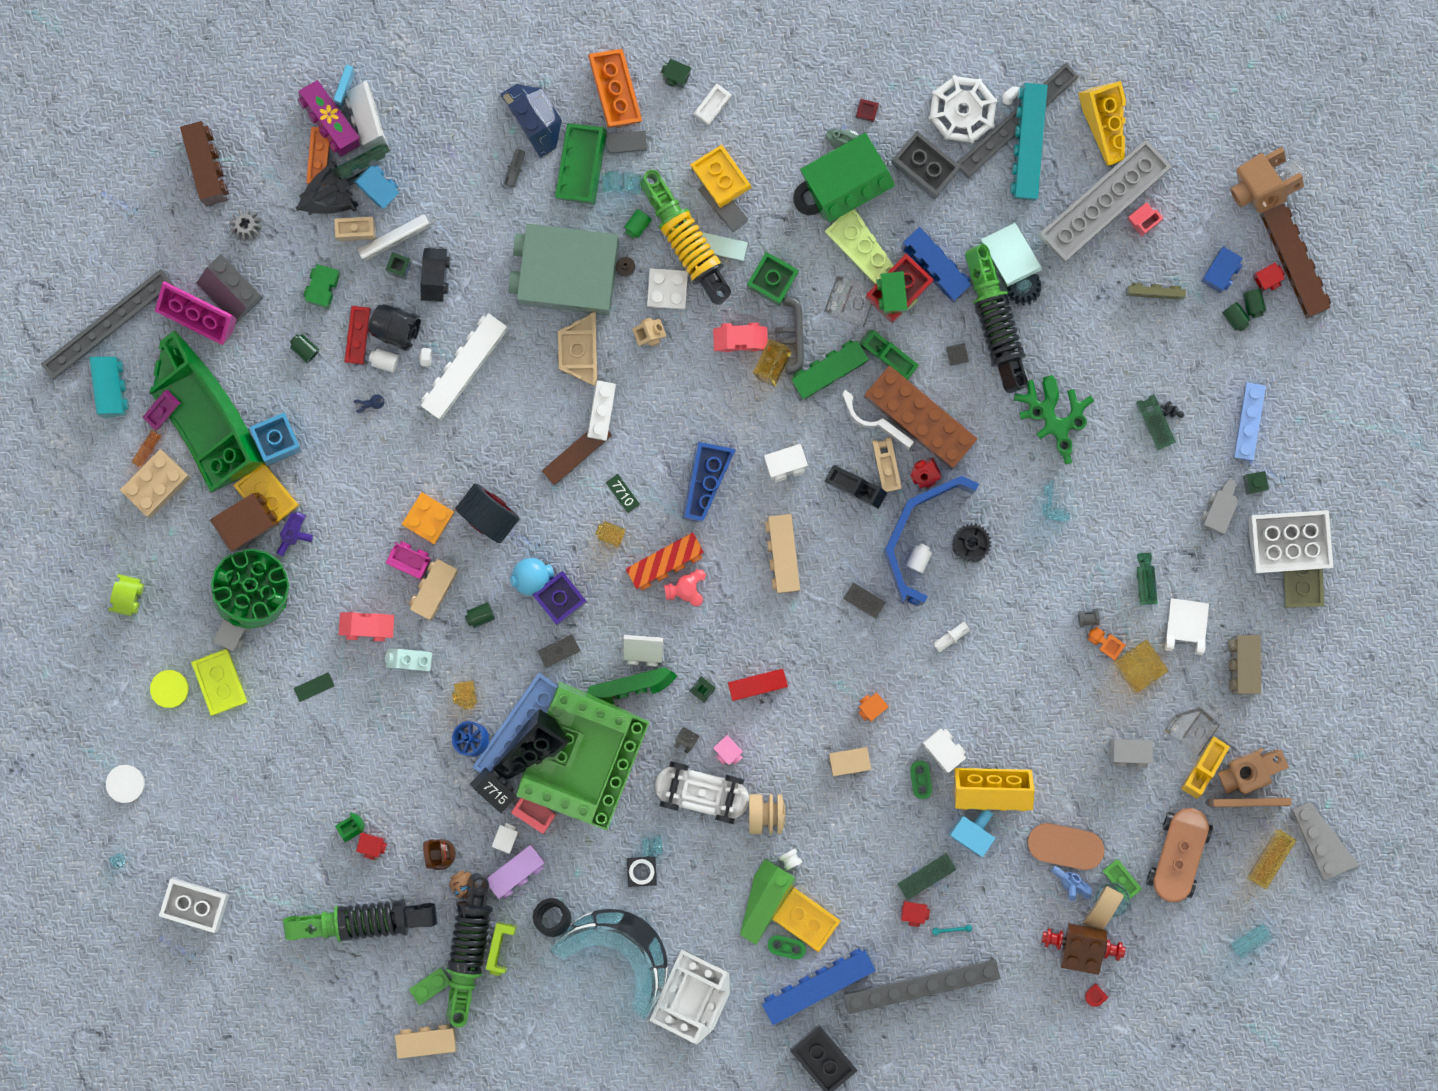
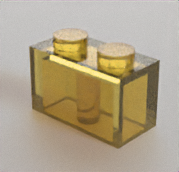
[753,339,791,386]

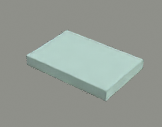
[981,223,1042,287]

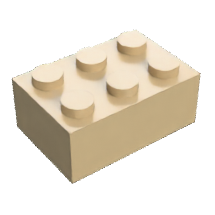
[120,449,191,518]

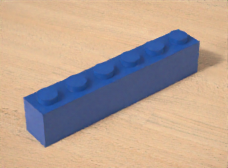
[762,948,876,1025]

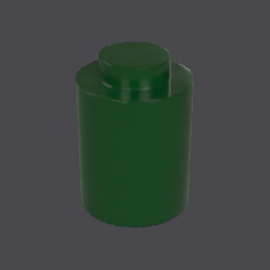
[1242,289,1267,319]
[1222,302,1251,332]
[290,334,320,364]
[465,602,495,628]

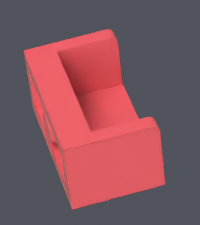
[511,798,557,834]

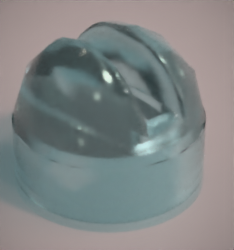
[108,853,125,869]

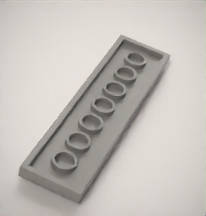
[1038,140,1172,263]

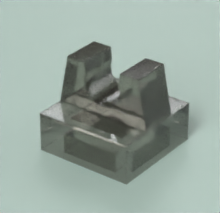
[674,727,700,754]

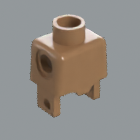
[1230,147,1304,213]
[1218,748,1289,794]

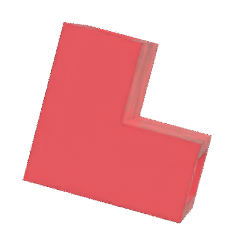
[1127,202,1163,237]

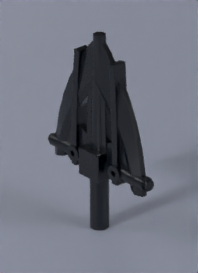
[295,160,364,215]

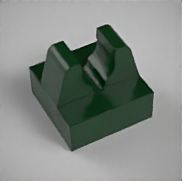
[689,676,716,703]

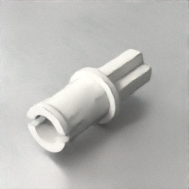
[934,621,970,652]

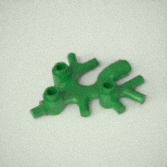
[1013,375,1095,465]

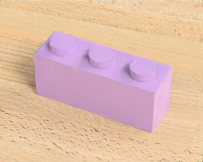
[487,844,546,899]

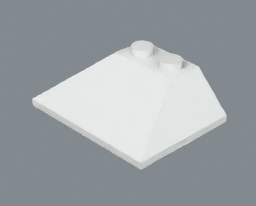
[649,950,730,1044]

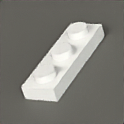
[587,380,616,441]

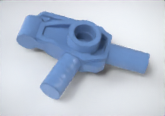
[1050,865,1092,901]

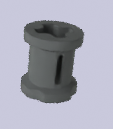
[1078,609,1100,628]

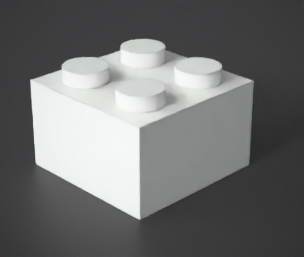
[763,444,808,483]
[921,728,966,773]

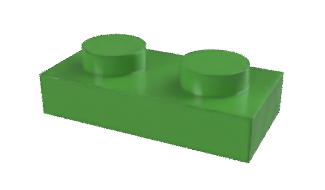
[1102,859,1142,901]
[409,967,450,1005]

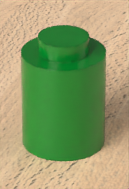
[623,209,652,239]

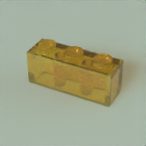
[1246,829,1297,890]

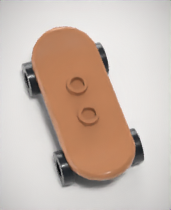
[1146,808,1213,903]

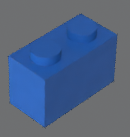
[1201,246,1243,293]

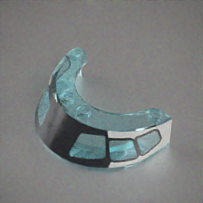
[551,909,668,1019]

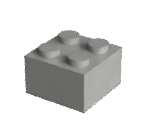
[1109,739,1153,768]

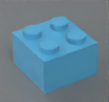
[353,165,400,209]
[249,412,302,466]

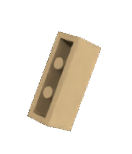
[409,559,459,621]
[395,1024,457,1059]

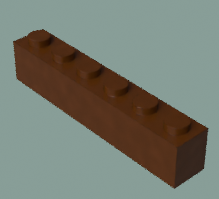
[1260,203,1331,319]

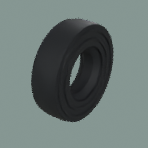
[793,182,820,215]

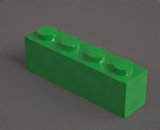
[791,340,869,401]

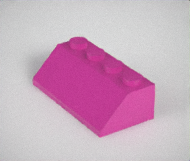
[155,281,237,345]

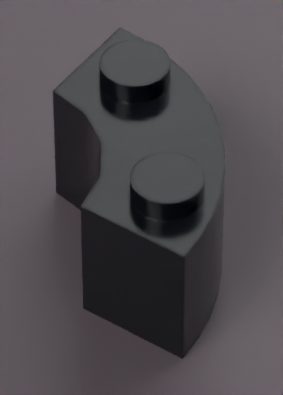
[420,248,451,302]

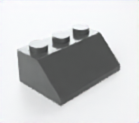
[196,254,263,324]

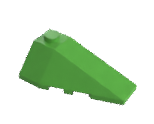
[740,859,798,945]

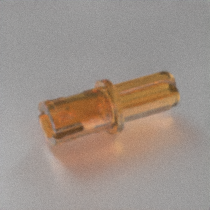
[132,430,162,467]

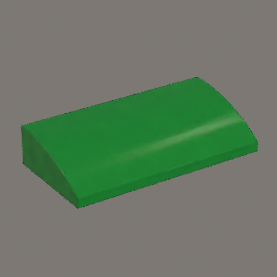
[555,123,607,205]

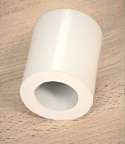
[369,348,399,373]
[905,543,932,574]

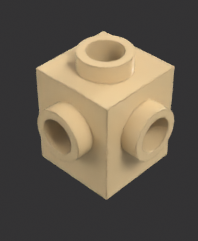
[632,318,666,347]

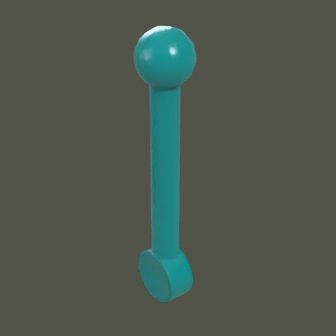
[932,925,972,935]

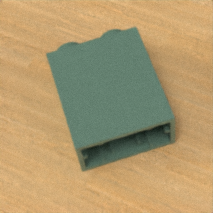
[508,224,619,316]

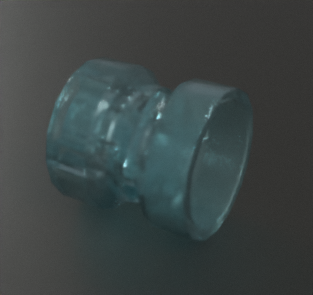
[642,836,663,857]

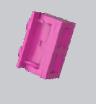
[385,541,432,580]

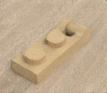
[872,437,902,492]

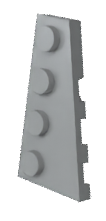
[1291,802,1359,881]

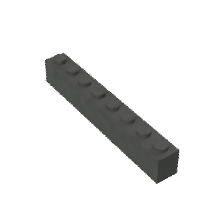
[844,959,1001,1014]

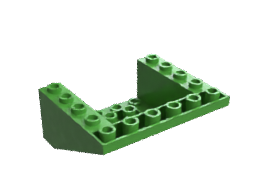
[516,681,650,830]

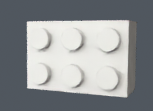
[159,878,229,933]

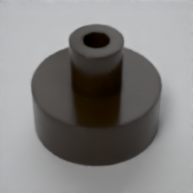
[616,257,635,277]

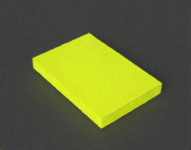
[191,649,248,716]

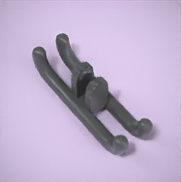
[775,297,804,375]

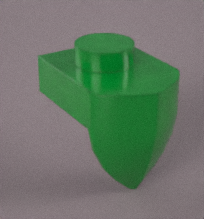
[335,812,365,843]

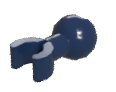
[354,394,384,413]

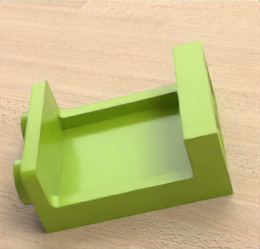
[486,922,518,976]

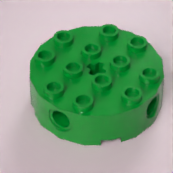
[211,549,289,629]

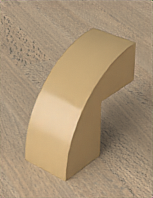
[1082,886,1124,930]

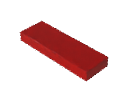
[344,306,371,365]

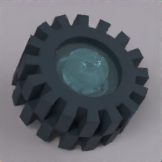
[1006,274,1041,306]

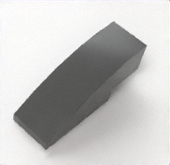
[698,185,748,233]

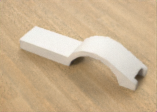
[842,390,914,450]

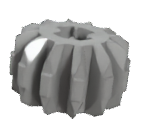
[230,209,262,241]

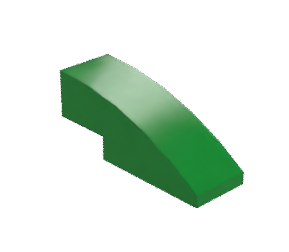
[859,329,919,380]

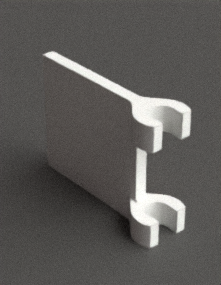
[1164,598,1209,655]

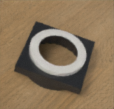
[627,856,657,887]

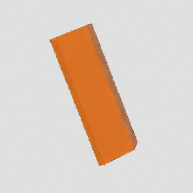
[588,49,642,128]

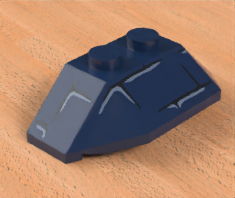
[500,84,562,158]

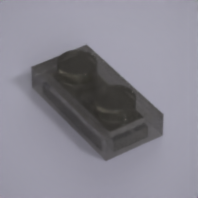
[843,582,886,619]

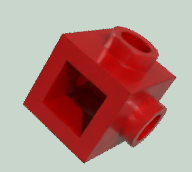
[910,457,942,489]

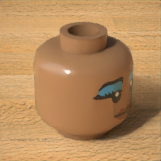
[449,870,478,899]

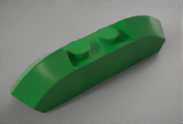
[586,667,677,704]

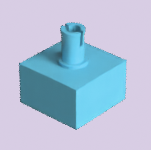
[948,810,996,857]

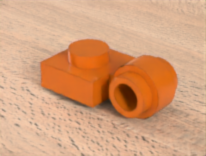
[1087,627,1126,661]

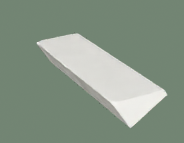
[358,215,431,261]

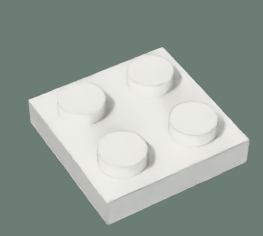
[647,268,688,310]

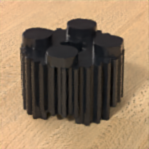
[952,523,992,563]

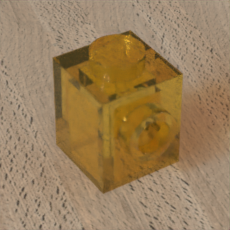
[452,680,478,710]

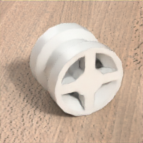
[779,848,802,870]

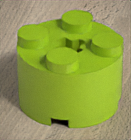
[108,574,145,617]

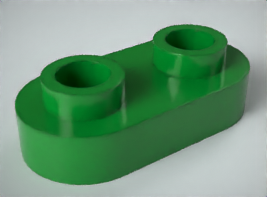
[910,761,932,799]
[767,935,806,960]

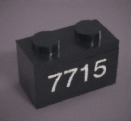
[470,767,517,813]

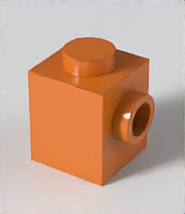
[858,692,889,722]

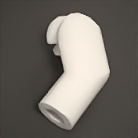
[1002,87,1019,105]

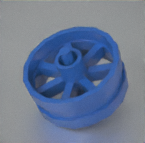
[452,721,489,757]

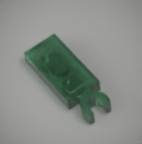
[1137,553,1158,605]

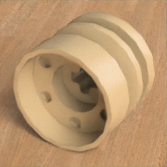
[749,794,785,834]

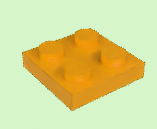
[401,492,455,545]

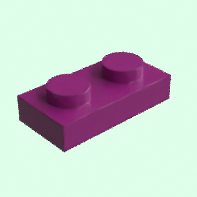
[142,390,181,431]

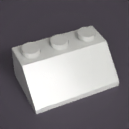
[345,81,386,149]

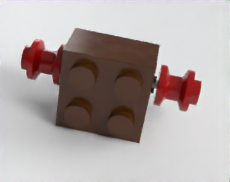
[1041,923,1126,975]

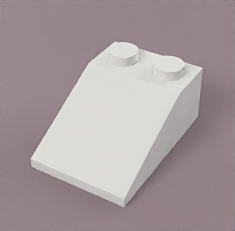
[623,635,664,667]

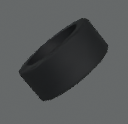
[532,898,572,937]

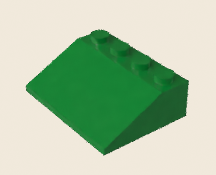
[800,132,895,222]

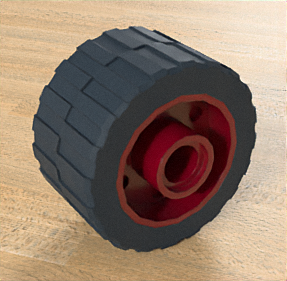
[455,483,520,543]

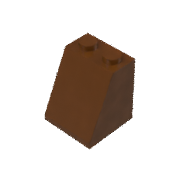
[210,492,279,552]

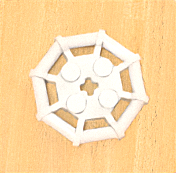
[928,75,998,144]

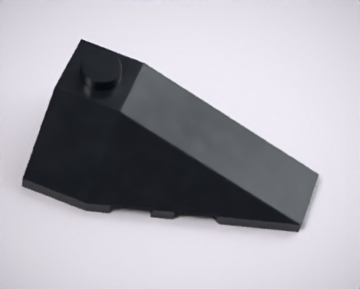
[492,709,569,780]

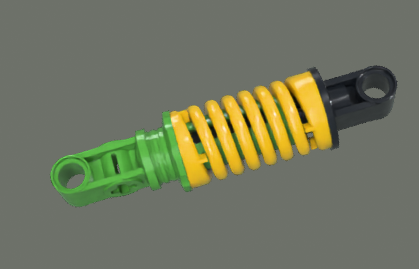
[640,170,731,305]

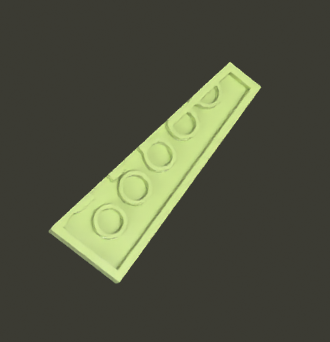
[825,209,918,314]

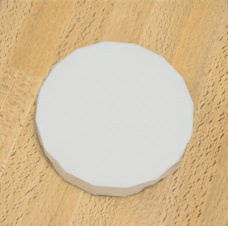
[106,765,145,803]

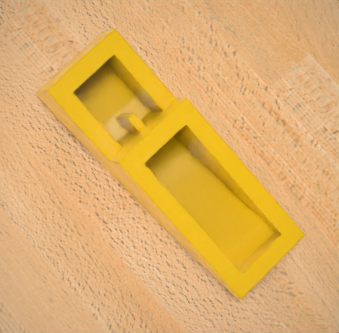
[1181,736,1230,799]

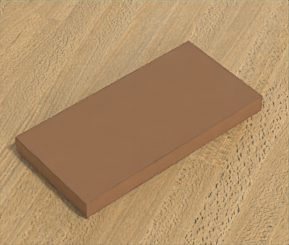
[1208,798,1292,807]

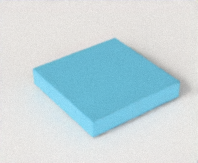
[334,65,355,109]

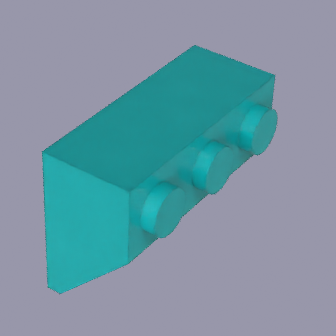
[89,357,129,419]

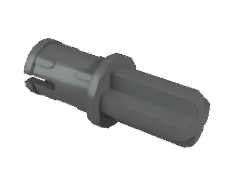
[503,149,525,188]

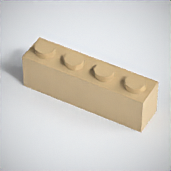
[765,514,800,594]

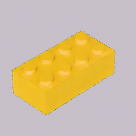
[953,768,1035,811]

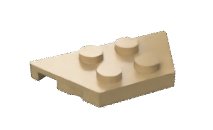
[558,312,597,386]

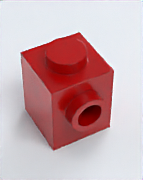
[1252,262,1285,292]
[356,833,387,860]
[900,901,930,927]

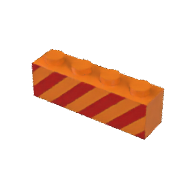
[626,532,704,591]

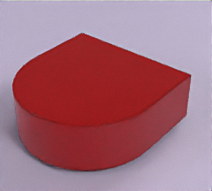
[1085,983,1108,1007]

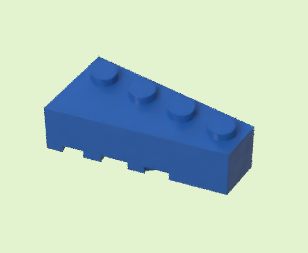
[901,227,971,303]
[682,442,736,522]

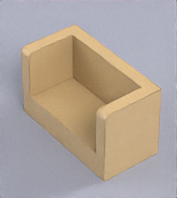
[334,216,376,241]
[829,747,871,776]

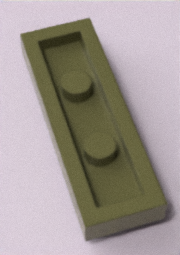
[1126,283,1186,300]

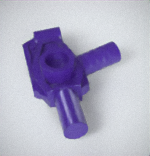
[277,512,314,557]

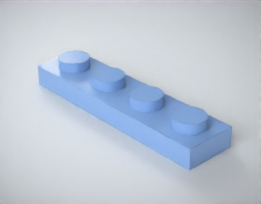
[1234,382,1266,461]

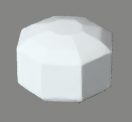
[419,348,432,367]

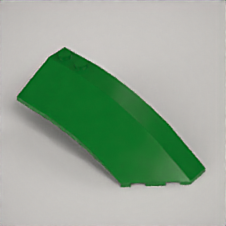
[149,331,264,492]

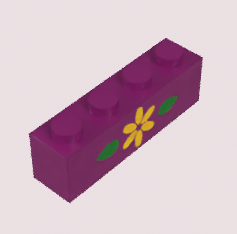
[297,80,360,157]

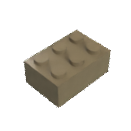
[1228,635,1261,695]

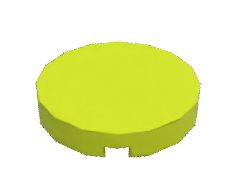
[150,670,189,708]

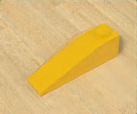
[1078,81,1126,166]

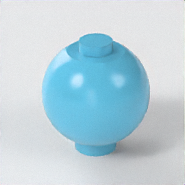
[510,558,554,596]

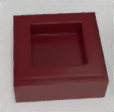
[855,98,879,123]

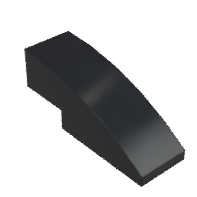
[824,465,887,509]

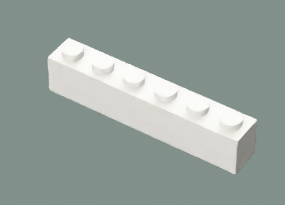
[421,313,508,421]

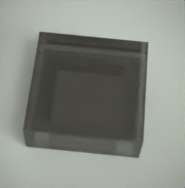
[946,343,969,366]

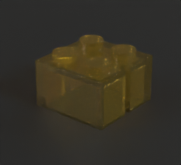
[1113,639,1169,694]

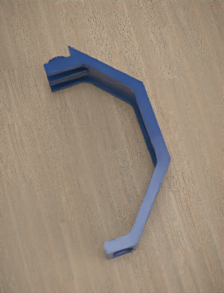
[884,476,979,606]

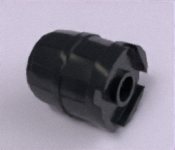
[368,304,421,351]

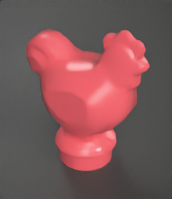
[664,569,706,606]

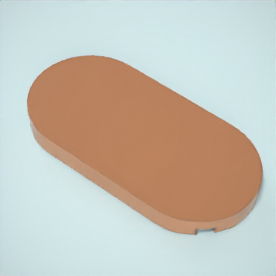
[1027,823,1104,870]

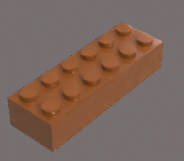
[864,365,978,470]

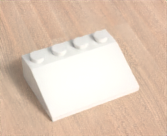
[1248,510,1333,573]

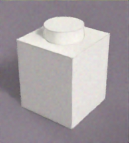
[492,823,519,854]

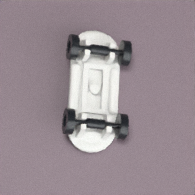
[655,761,749,824]

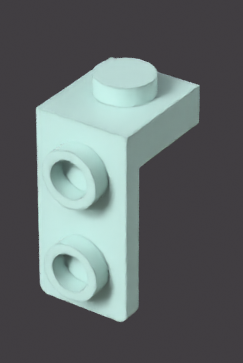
[385,649,432,671]

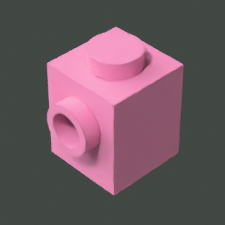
[713,735,743,765]

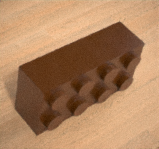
[180,121,229,207]

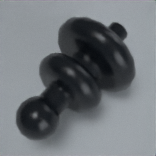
[1160,401,1184,418]

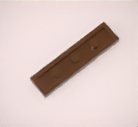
[542,431,612,486]

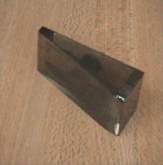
[537,634,580,668]

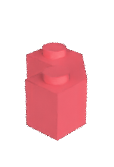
[713,323,768,352]
[339,612,394,642]

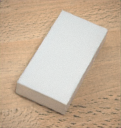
[694,83,732,126]

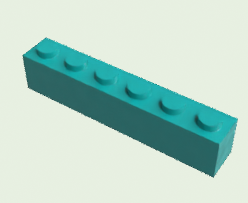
[1010,83,1048,201]

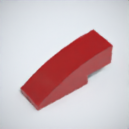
[728,669,788,702]

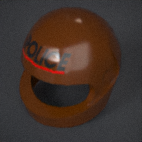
[423,839,456,870]

